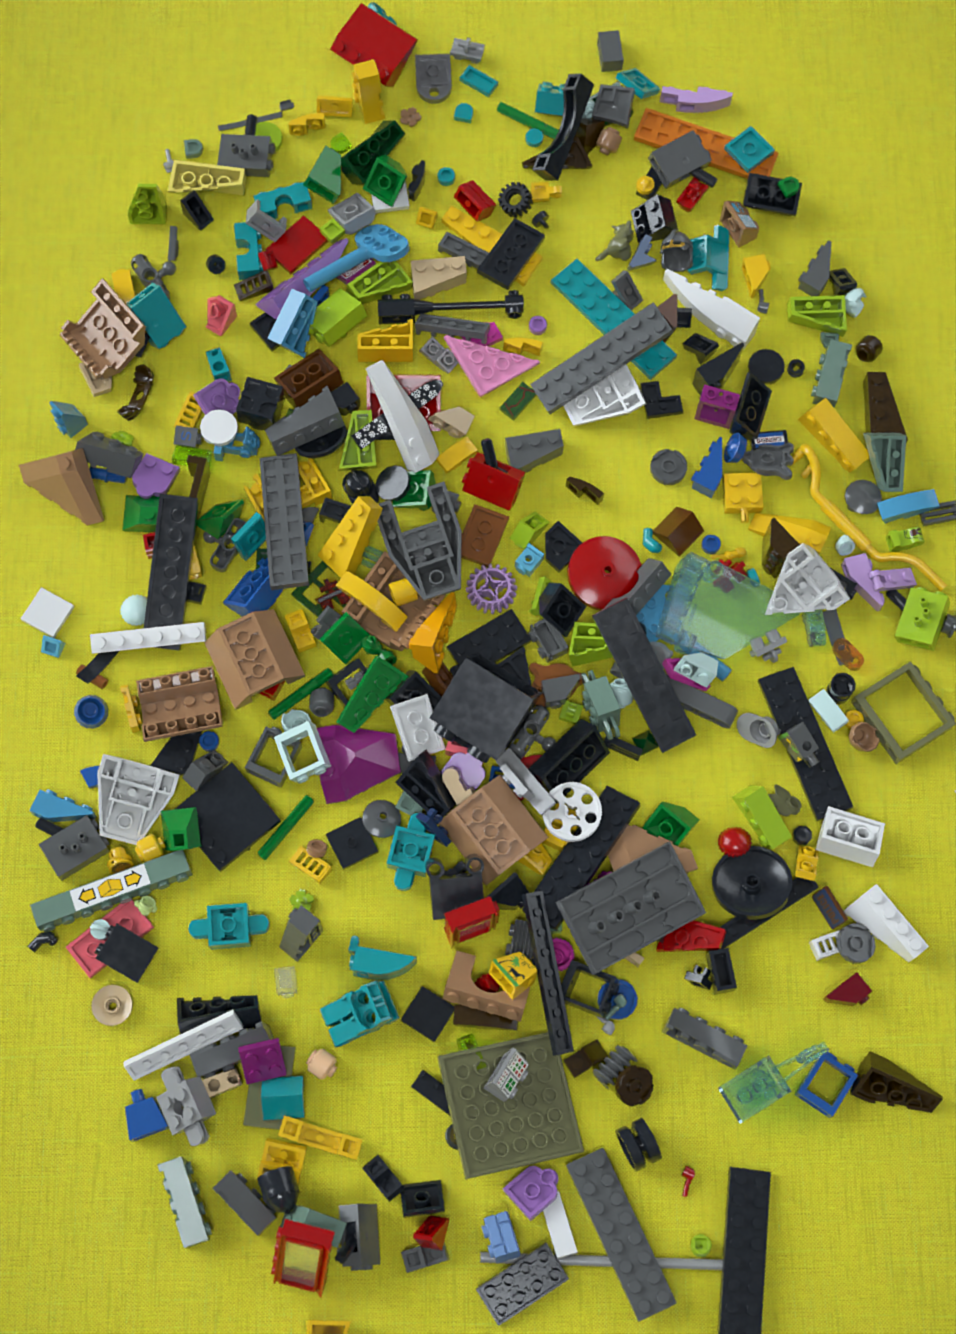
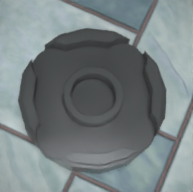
[650,449,687,485]
[836,923,876,964]

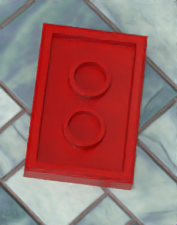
[265,215,328,274]

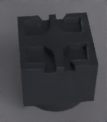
[236,377,285,430]

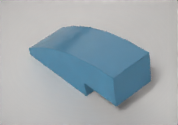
[877,489,940,523]

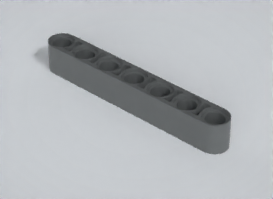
[610,662,738,729]

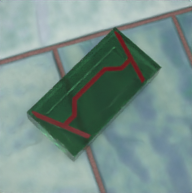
[500,382,537,421]

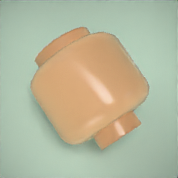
[306,1049,338,1080]

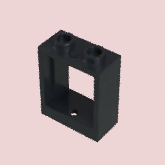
[325,658,367,708]
[561,960,620,1018]

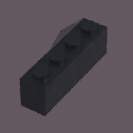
[177,995,262,1035]

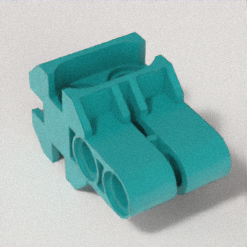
[320,981,400,1048]

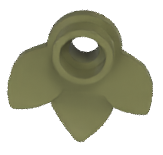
[768,784,801,816]

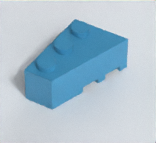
[267,289,318,358]

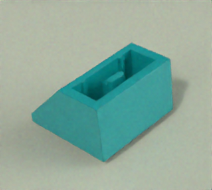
[535,82,565,116]

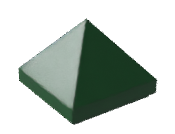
[632,730,658,756]

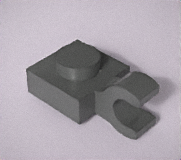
[311,606,342,640]

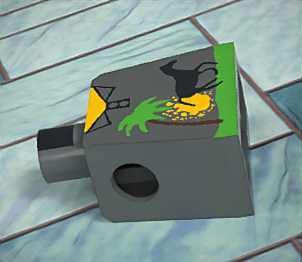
[778,722,819,768]

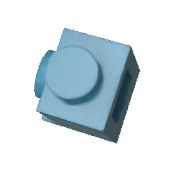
[515,543,544,577]

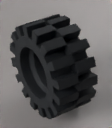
[498,182,533,218]

